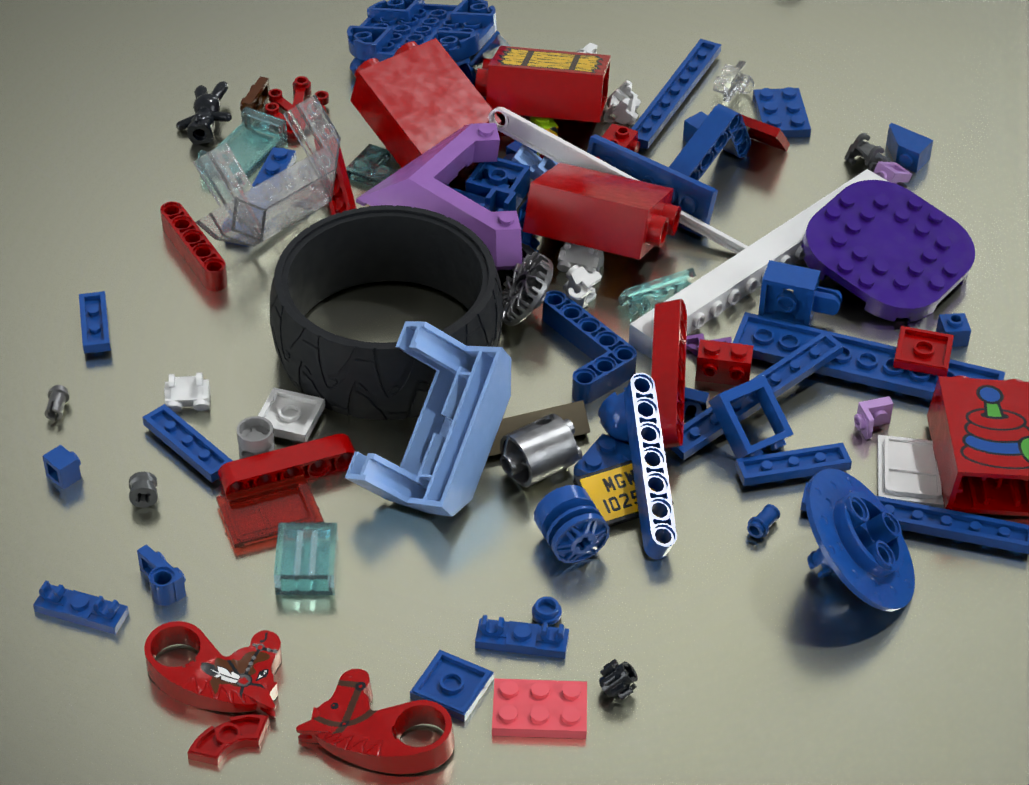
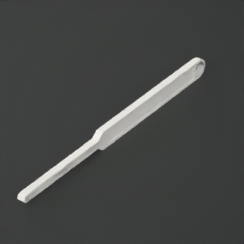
[488,107,748,254]

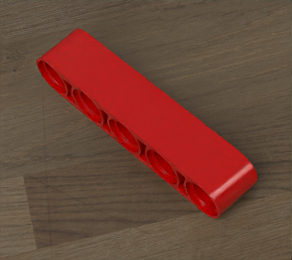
[160,202,228,292]
[218,433,356,499]

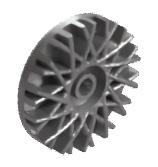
[502,251,553,326]

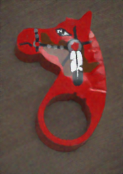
[144,621,282,719]

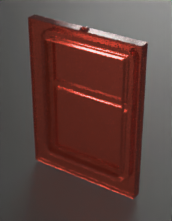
[216,474,324,548]

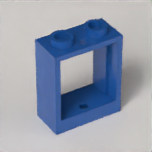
[709,375,794,459]

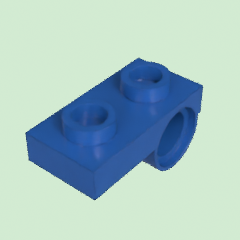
[137,544,186,606]

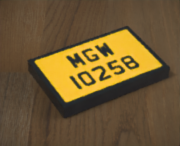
[573,460,674,527]

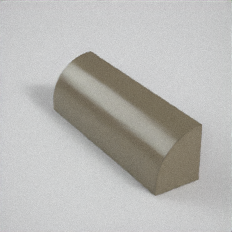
[489,400,590,456]

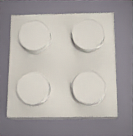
[258,387,325,443]

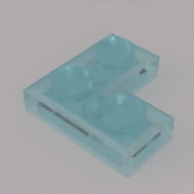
[346,144,398,187]

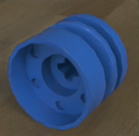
[534,485,610,563]

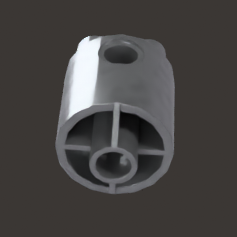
[500,414,582,487]

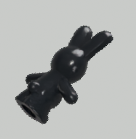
[176,81,232,145]

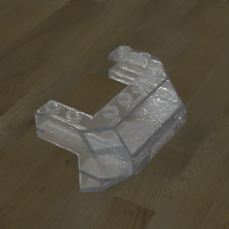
[193,95,341,247]

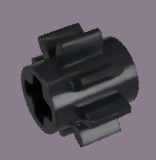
[599,659,638,700]

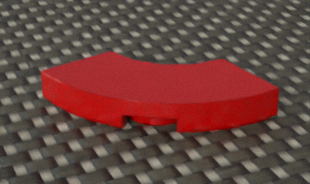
[187,714,269,766]

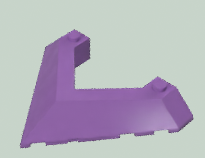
[356,123,522,270]

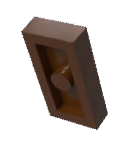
[240,76,270,123]

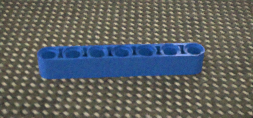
[624,373,677,560]

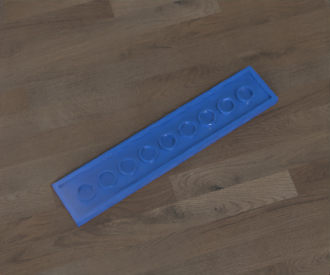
[733,312,1005,400]

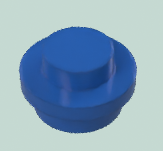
[532,597,562,625]

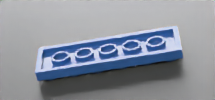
[587,134,718,237]

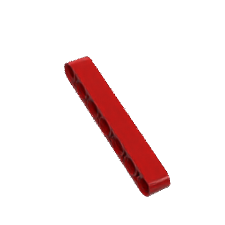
[651,299,687,449]

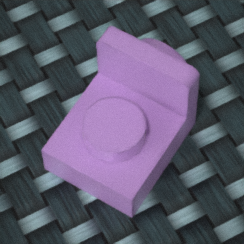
[873,161,913,184]
[854,396,894,439]

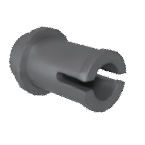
[44,385,70,421]

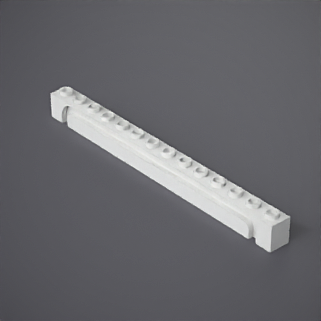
[629,169,889,359]

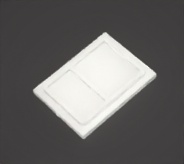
[877,435,945,509]

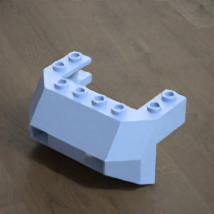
[345,321,511,517]

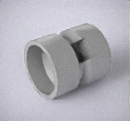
[237,416,275,459]

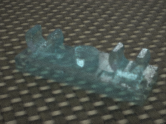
[618,268,696,315]

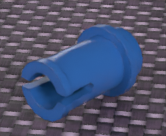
[747,504,780,538]

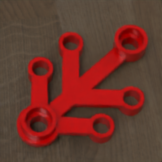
[265,76,329,139]

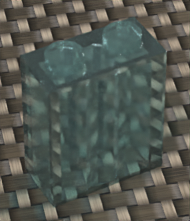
[274,522,339,595]

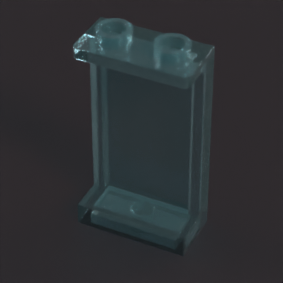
[198,107,287,186]

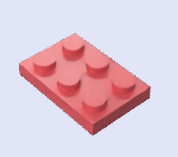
[492,678,587,739]

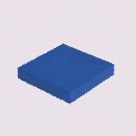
[410,650,494,722]

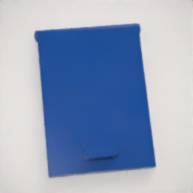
[469,31,511,71]

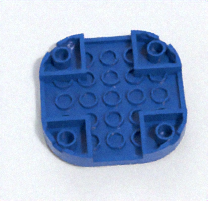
[347,0,497,62]

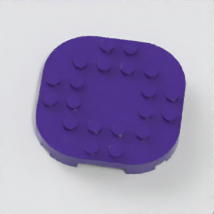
[801,180,975,322]

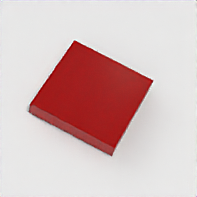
[742,115,790,152]
[893,326,954,377]

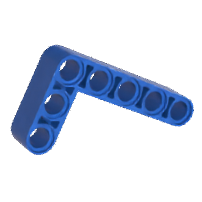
[669,104,751,181]
[542,290,637,404]

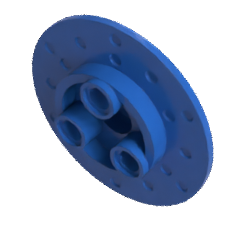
[805,469,915,612]

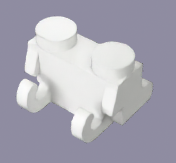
[604,80,641,126]
[557,242,604,274]
[562,265,602,308]
[164,372,211,412]

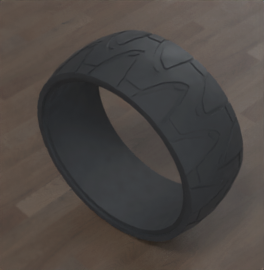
[270,205,503,420]

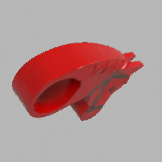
[296,669,455,774]

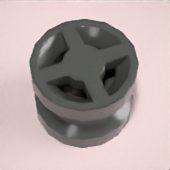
[129,471,158,508]

